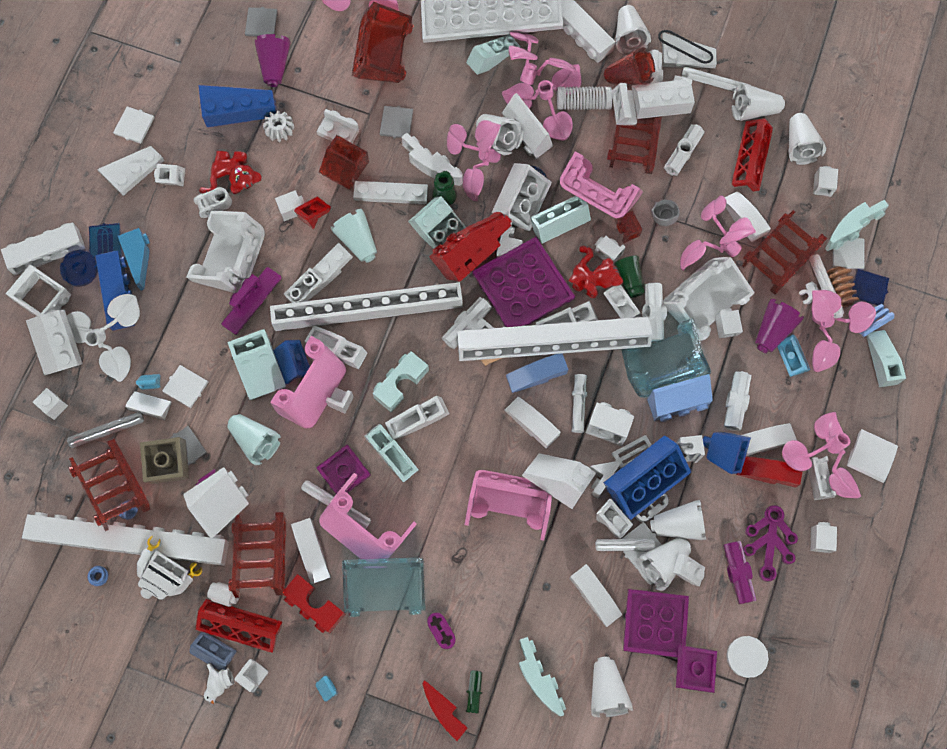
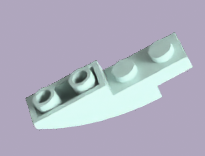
[825,200,889,251]
[518,637,566,716]

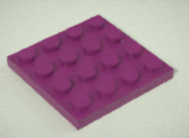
[472,237,575,327]

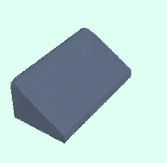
[189,632,237,671]

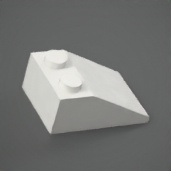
[522,453,596,509]

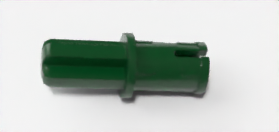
[466,670,483,713]

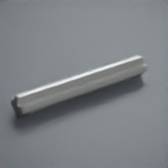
[67,412,144,448]

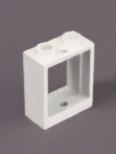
[6,265,71,317]

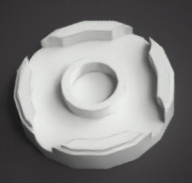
[726,636,769,678]

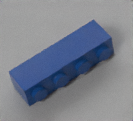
[95,251,135,331]

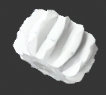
[263,110,294,143]

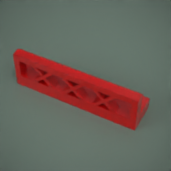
[732,118,773,192]
[195,599,283,653]

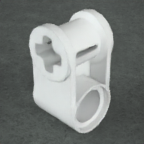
[194,187,232,218]

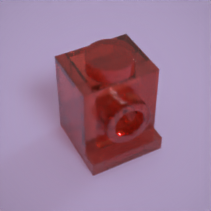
[616,211,643,243]

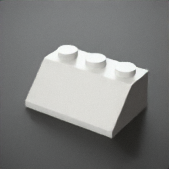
[632,79,695,119]
[502,93,553,159]
[492,163,552,231]
[26,310,83,376]

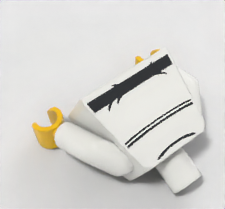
[137,535,202,599]

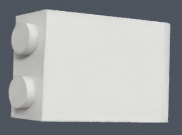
[183,467,249,538]

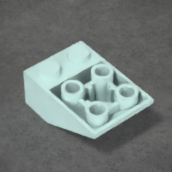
[408,196,466,249]
[228,329,286,400]

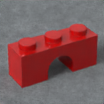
[282,574,346,633]

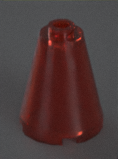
[604,47,655,85]

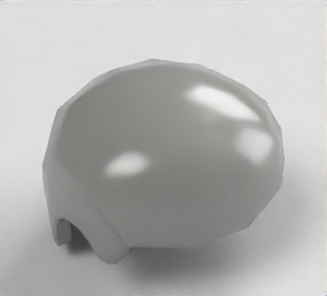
[651,199,680,226]

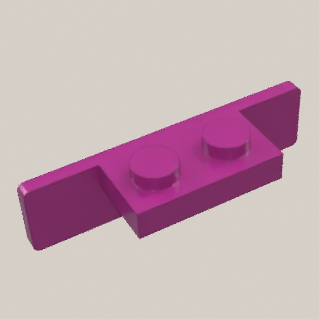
[221,267,282,335]

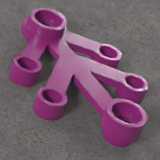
[743,505,798,582]

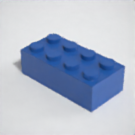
[603,435,691,520]

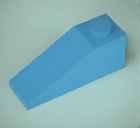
[118,228,150,291]

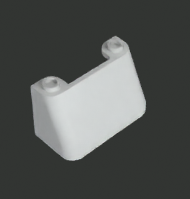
[186,211,265,293]
[663,257,755,341]

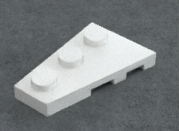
[662,33,717,68]
[97,146,164,196]

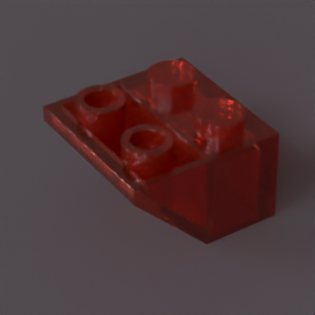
[319,135,369,190]

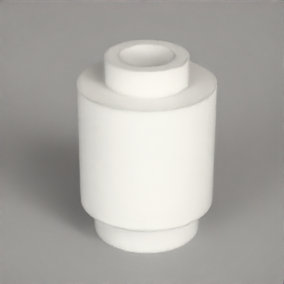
[207,582,240,607]

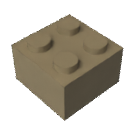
[140,437,189,484]

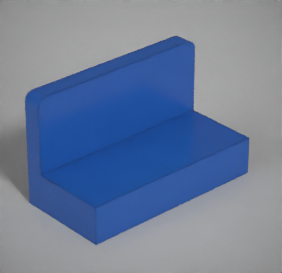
[273,340,310,384]

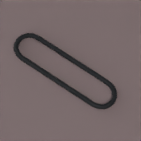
[658,30,713,64]

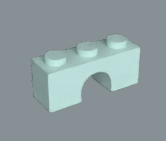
[373,351,429,412]

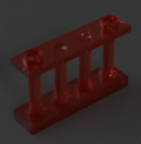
[607,109,662,174]
[742,210,827,295]
[68,438,151,531]
[228,512,286,598]

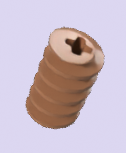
[827,267,859,308]

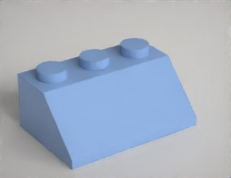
[647,374,713,422]

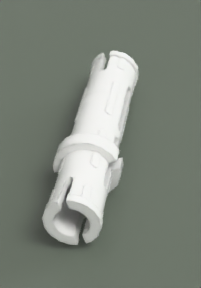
[571,374,587,433]

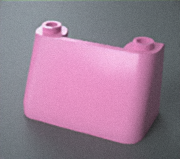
[560,151,643,218]
[270,336,346,428]

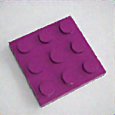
[623,589,689,658]

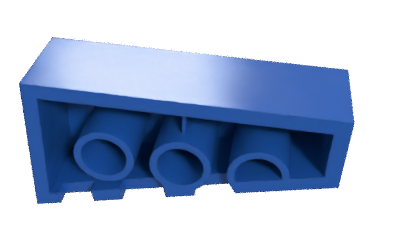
[198,85,277,127]

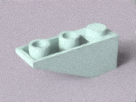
[466,34,520,75]
[866,330,906,387]

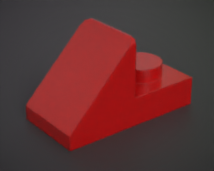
[294,197,331,229]

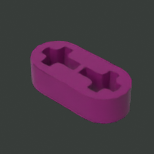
[427,613,456,649]

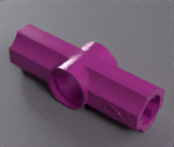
[723,541,757,604]

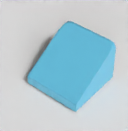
[136,374,160,390]
[315,676,338,702]

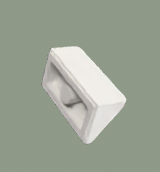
[125,391,172,420]

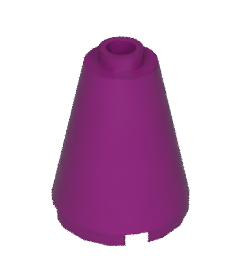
[255,34,290,87]
[755,299,804,354]

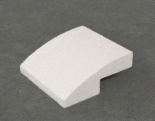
[847,429,898,483]

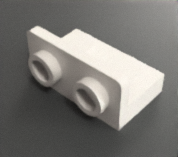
[317,109,359,149]

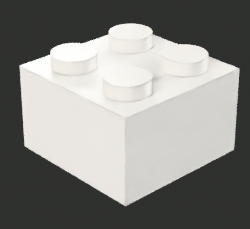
[585,402,634,446]

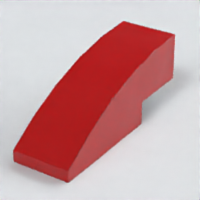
[736,456,803,488]
[422,680,468,741]

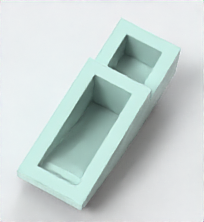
[364,424,418,482]

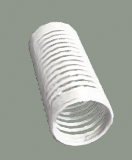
[557,86,612,110]

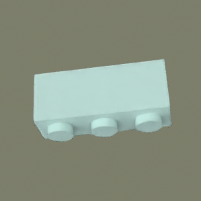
[530,196,591,244]

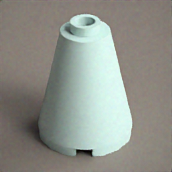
[330,209,377,263]
[227,414,281,465]

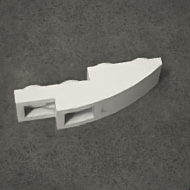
[402,133,463,186]
[284,243,353,303]

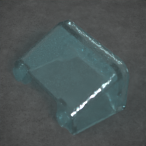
[622,318,711,398]
[342,558,426,617]

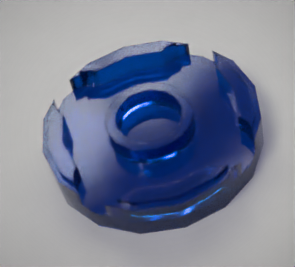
[60,249,98,287]

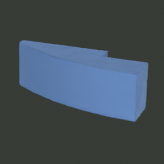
[506,353,569,393]

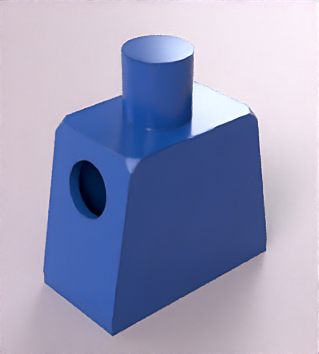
[703,432,751,474]

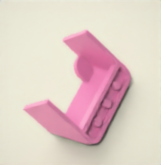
[465,470,552,540]
[320,473,417,569]

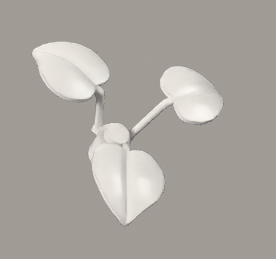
[67,294,140,382]

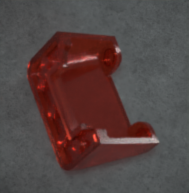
[352,2,413,83]

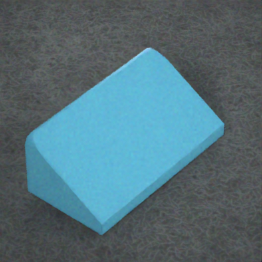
[778,335,811,377]

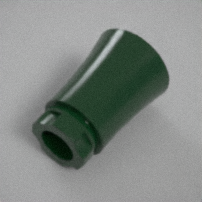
[432,171,457,206]
[614,255,645,298]

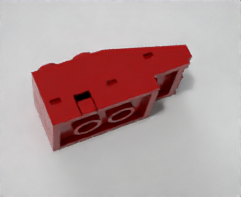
[429,212,512,282]

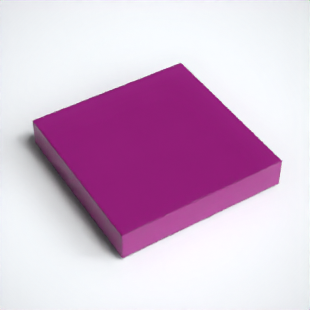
[316,444,371,494]
[676,645,717,693]

